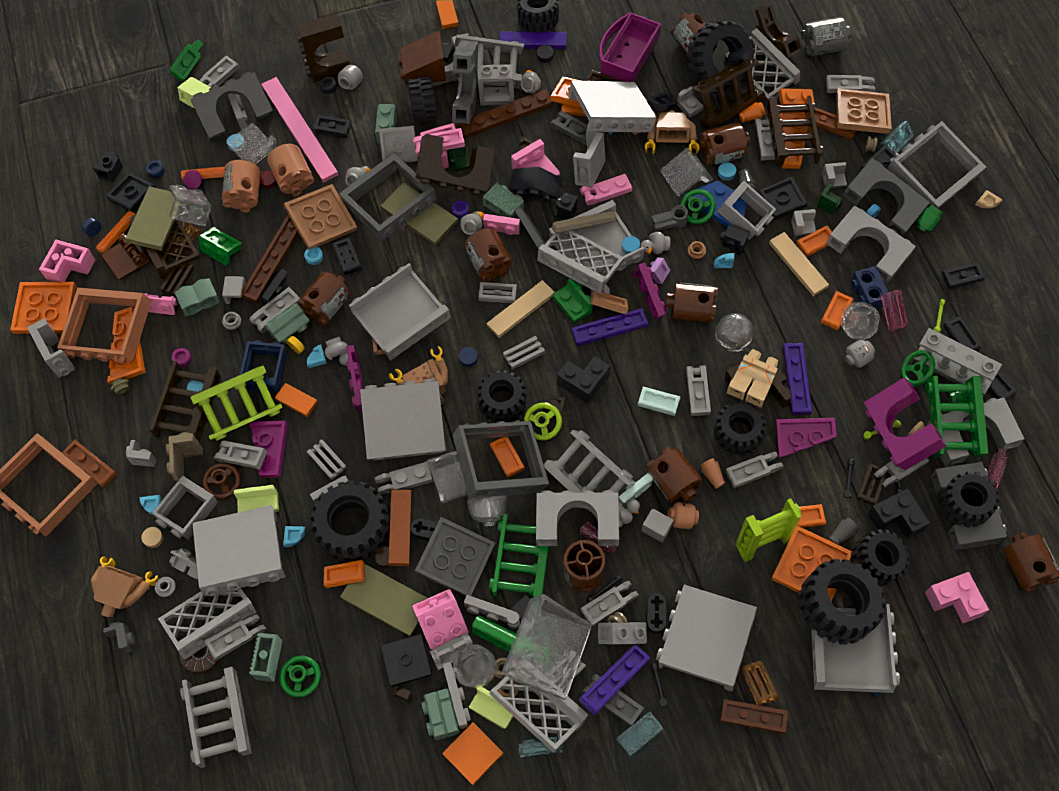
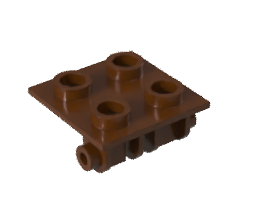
[101,234,150,280]

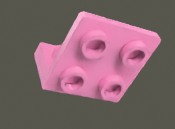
[511,139,560,176]
[412,589,469,650]

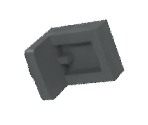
[103,622,135,654]

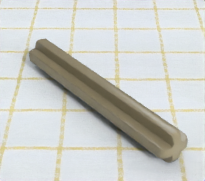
[552,211,617,233]

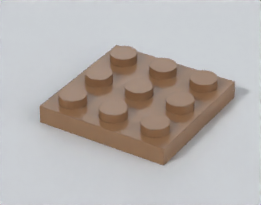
[836,88,892,134]
[284,184,357,250]

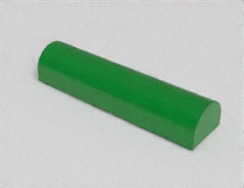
[472,615,553,670]

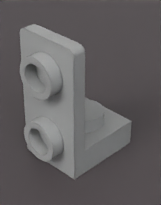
[598,622,647,644]

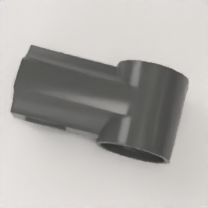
[651,205,688,232]

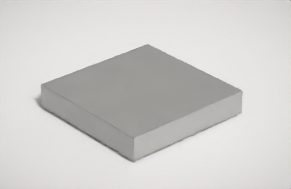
[379,125,418,163]

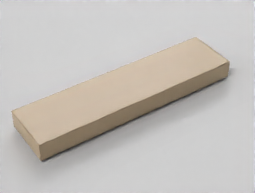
[769,232,829,296]
[487,280,555,338]

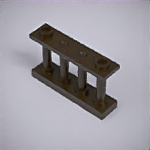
[692,58,766,129]
[766,96,823,166]
[149,361,221,442]

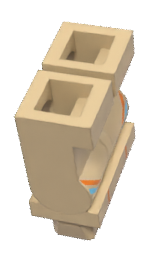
[727,349,778,408]

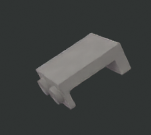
[573,132,606,187]
[27,318,75,378]

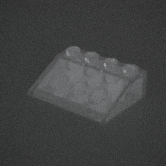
[501,594,592,700]

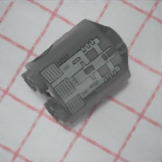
[801,16,851,57]

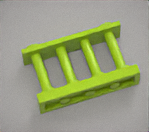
[190,365,283,441]
[735,498,801,562]

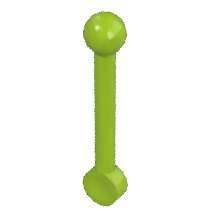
[934,299,945,333]
[863,420,901,440]

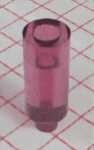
[988,449,1008,488]
[579,522,617,555]

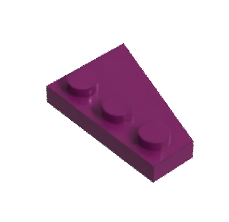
[632,262,666,320]
[346,345,363,413]
[775,418,837,459]
[249,421,288,478]

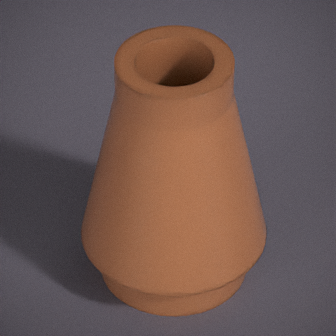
[700,458,726,489]

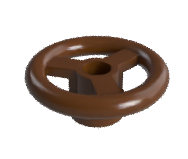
[202,462,241,499]

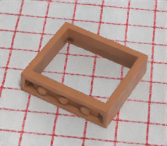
[57,288,152,363]
[0,433,97,537]

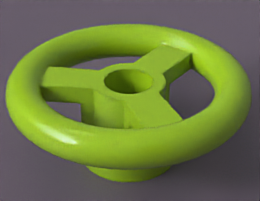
[524,403,562,441]

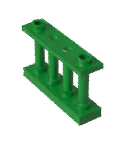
[925,376,988,458]
[489,514,549,603]

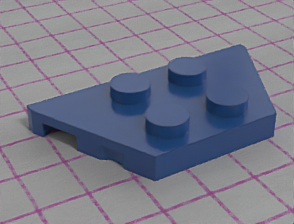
[684,181,746,228]

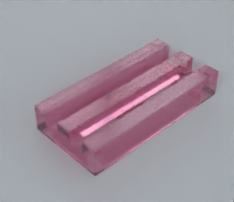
[881,289,909,331]

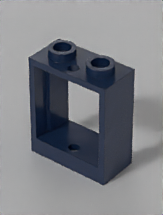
[239,340,288,393]

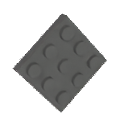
[414,517,495,597]

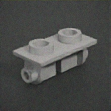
[169,548,198,580]
[429,633,476,670]

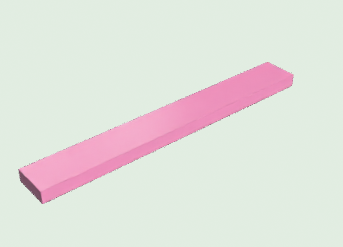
[261,77,338,183]

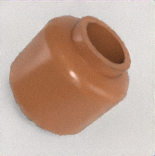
[668,502,699,530]

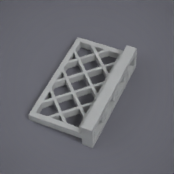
[725,28,800,101]
[537,230,624,294]
[158,588,257,660]
[489,658,588,753]

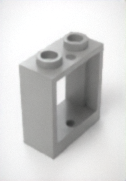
[478,64,514,106]
[717,181,776,240]
[152,476,218,540]

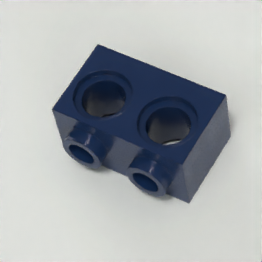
[851,266,891,312]

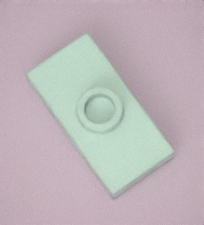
[638,387,680,416]
[618,473,653,508]

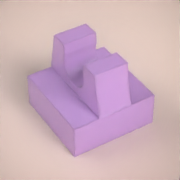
[650,257,670,284]

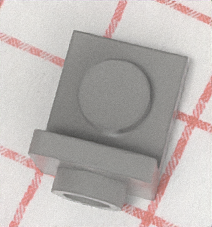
[677,86,703,118]
[126,440,157,467]

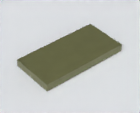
[381,182,458,246]
[125,187,184,251]
[340,564,428,637]

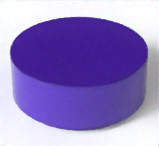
[452,200,470,219]

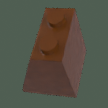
[398,31,446,86]

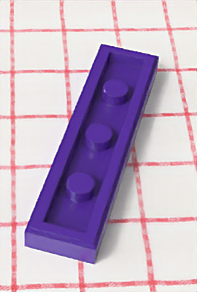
[500,31,567,49]
[571,308,648,346]
[783,343,812,415]
[579,644,650,716]

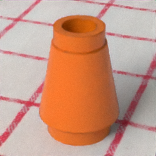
[738,102,766,123]

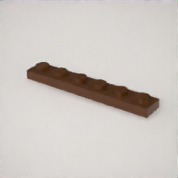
[454,89,553,139]
[241,215,299,304]

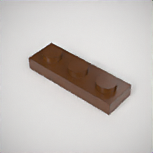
[720,699,788,734]

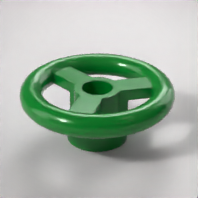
[681,189,716,224]
[901,350,936,386]
[279,656,321,697]

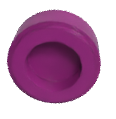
[183,170,202,189]
[171,348,192,368]

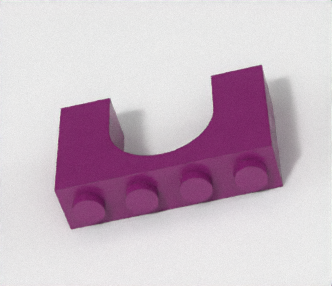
[864,377,947,470]

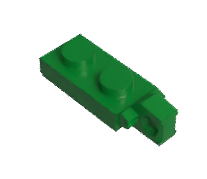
[168,39,203,82]

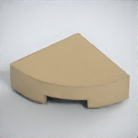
[975,190,1002,208]

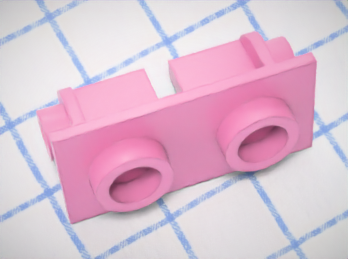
[144,293,178,315]

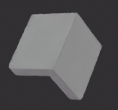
[822,162,847,188]
[791,209,816,236]
[222,276,246,304]
[642,509,674,543]

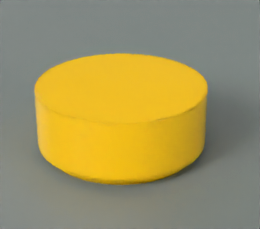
[286,336,305,354]

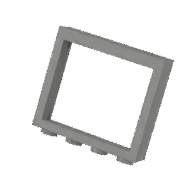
[887,121,986,209]

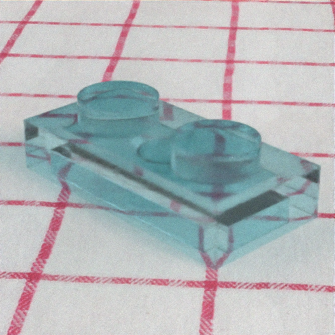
[881,121,914,154]
[616,711,664,757]
[518,737,563,757]

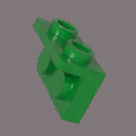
[199,227,242,266]
[553,278,593,324]

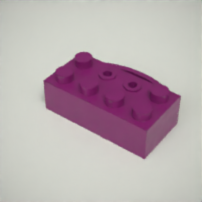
[599,12,661,82]

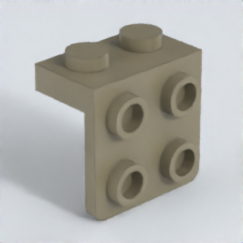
[166,432,203,482]

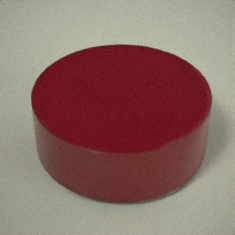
[260,170,277,188]

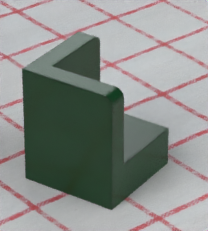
[448,146,469,172]
[817,183,843,215]

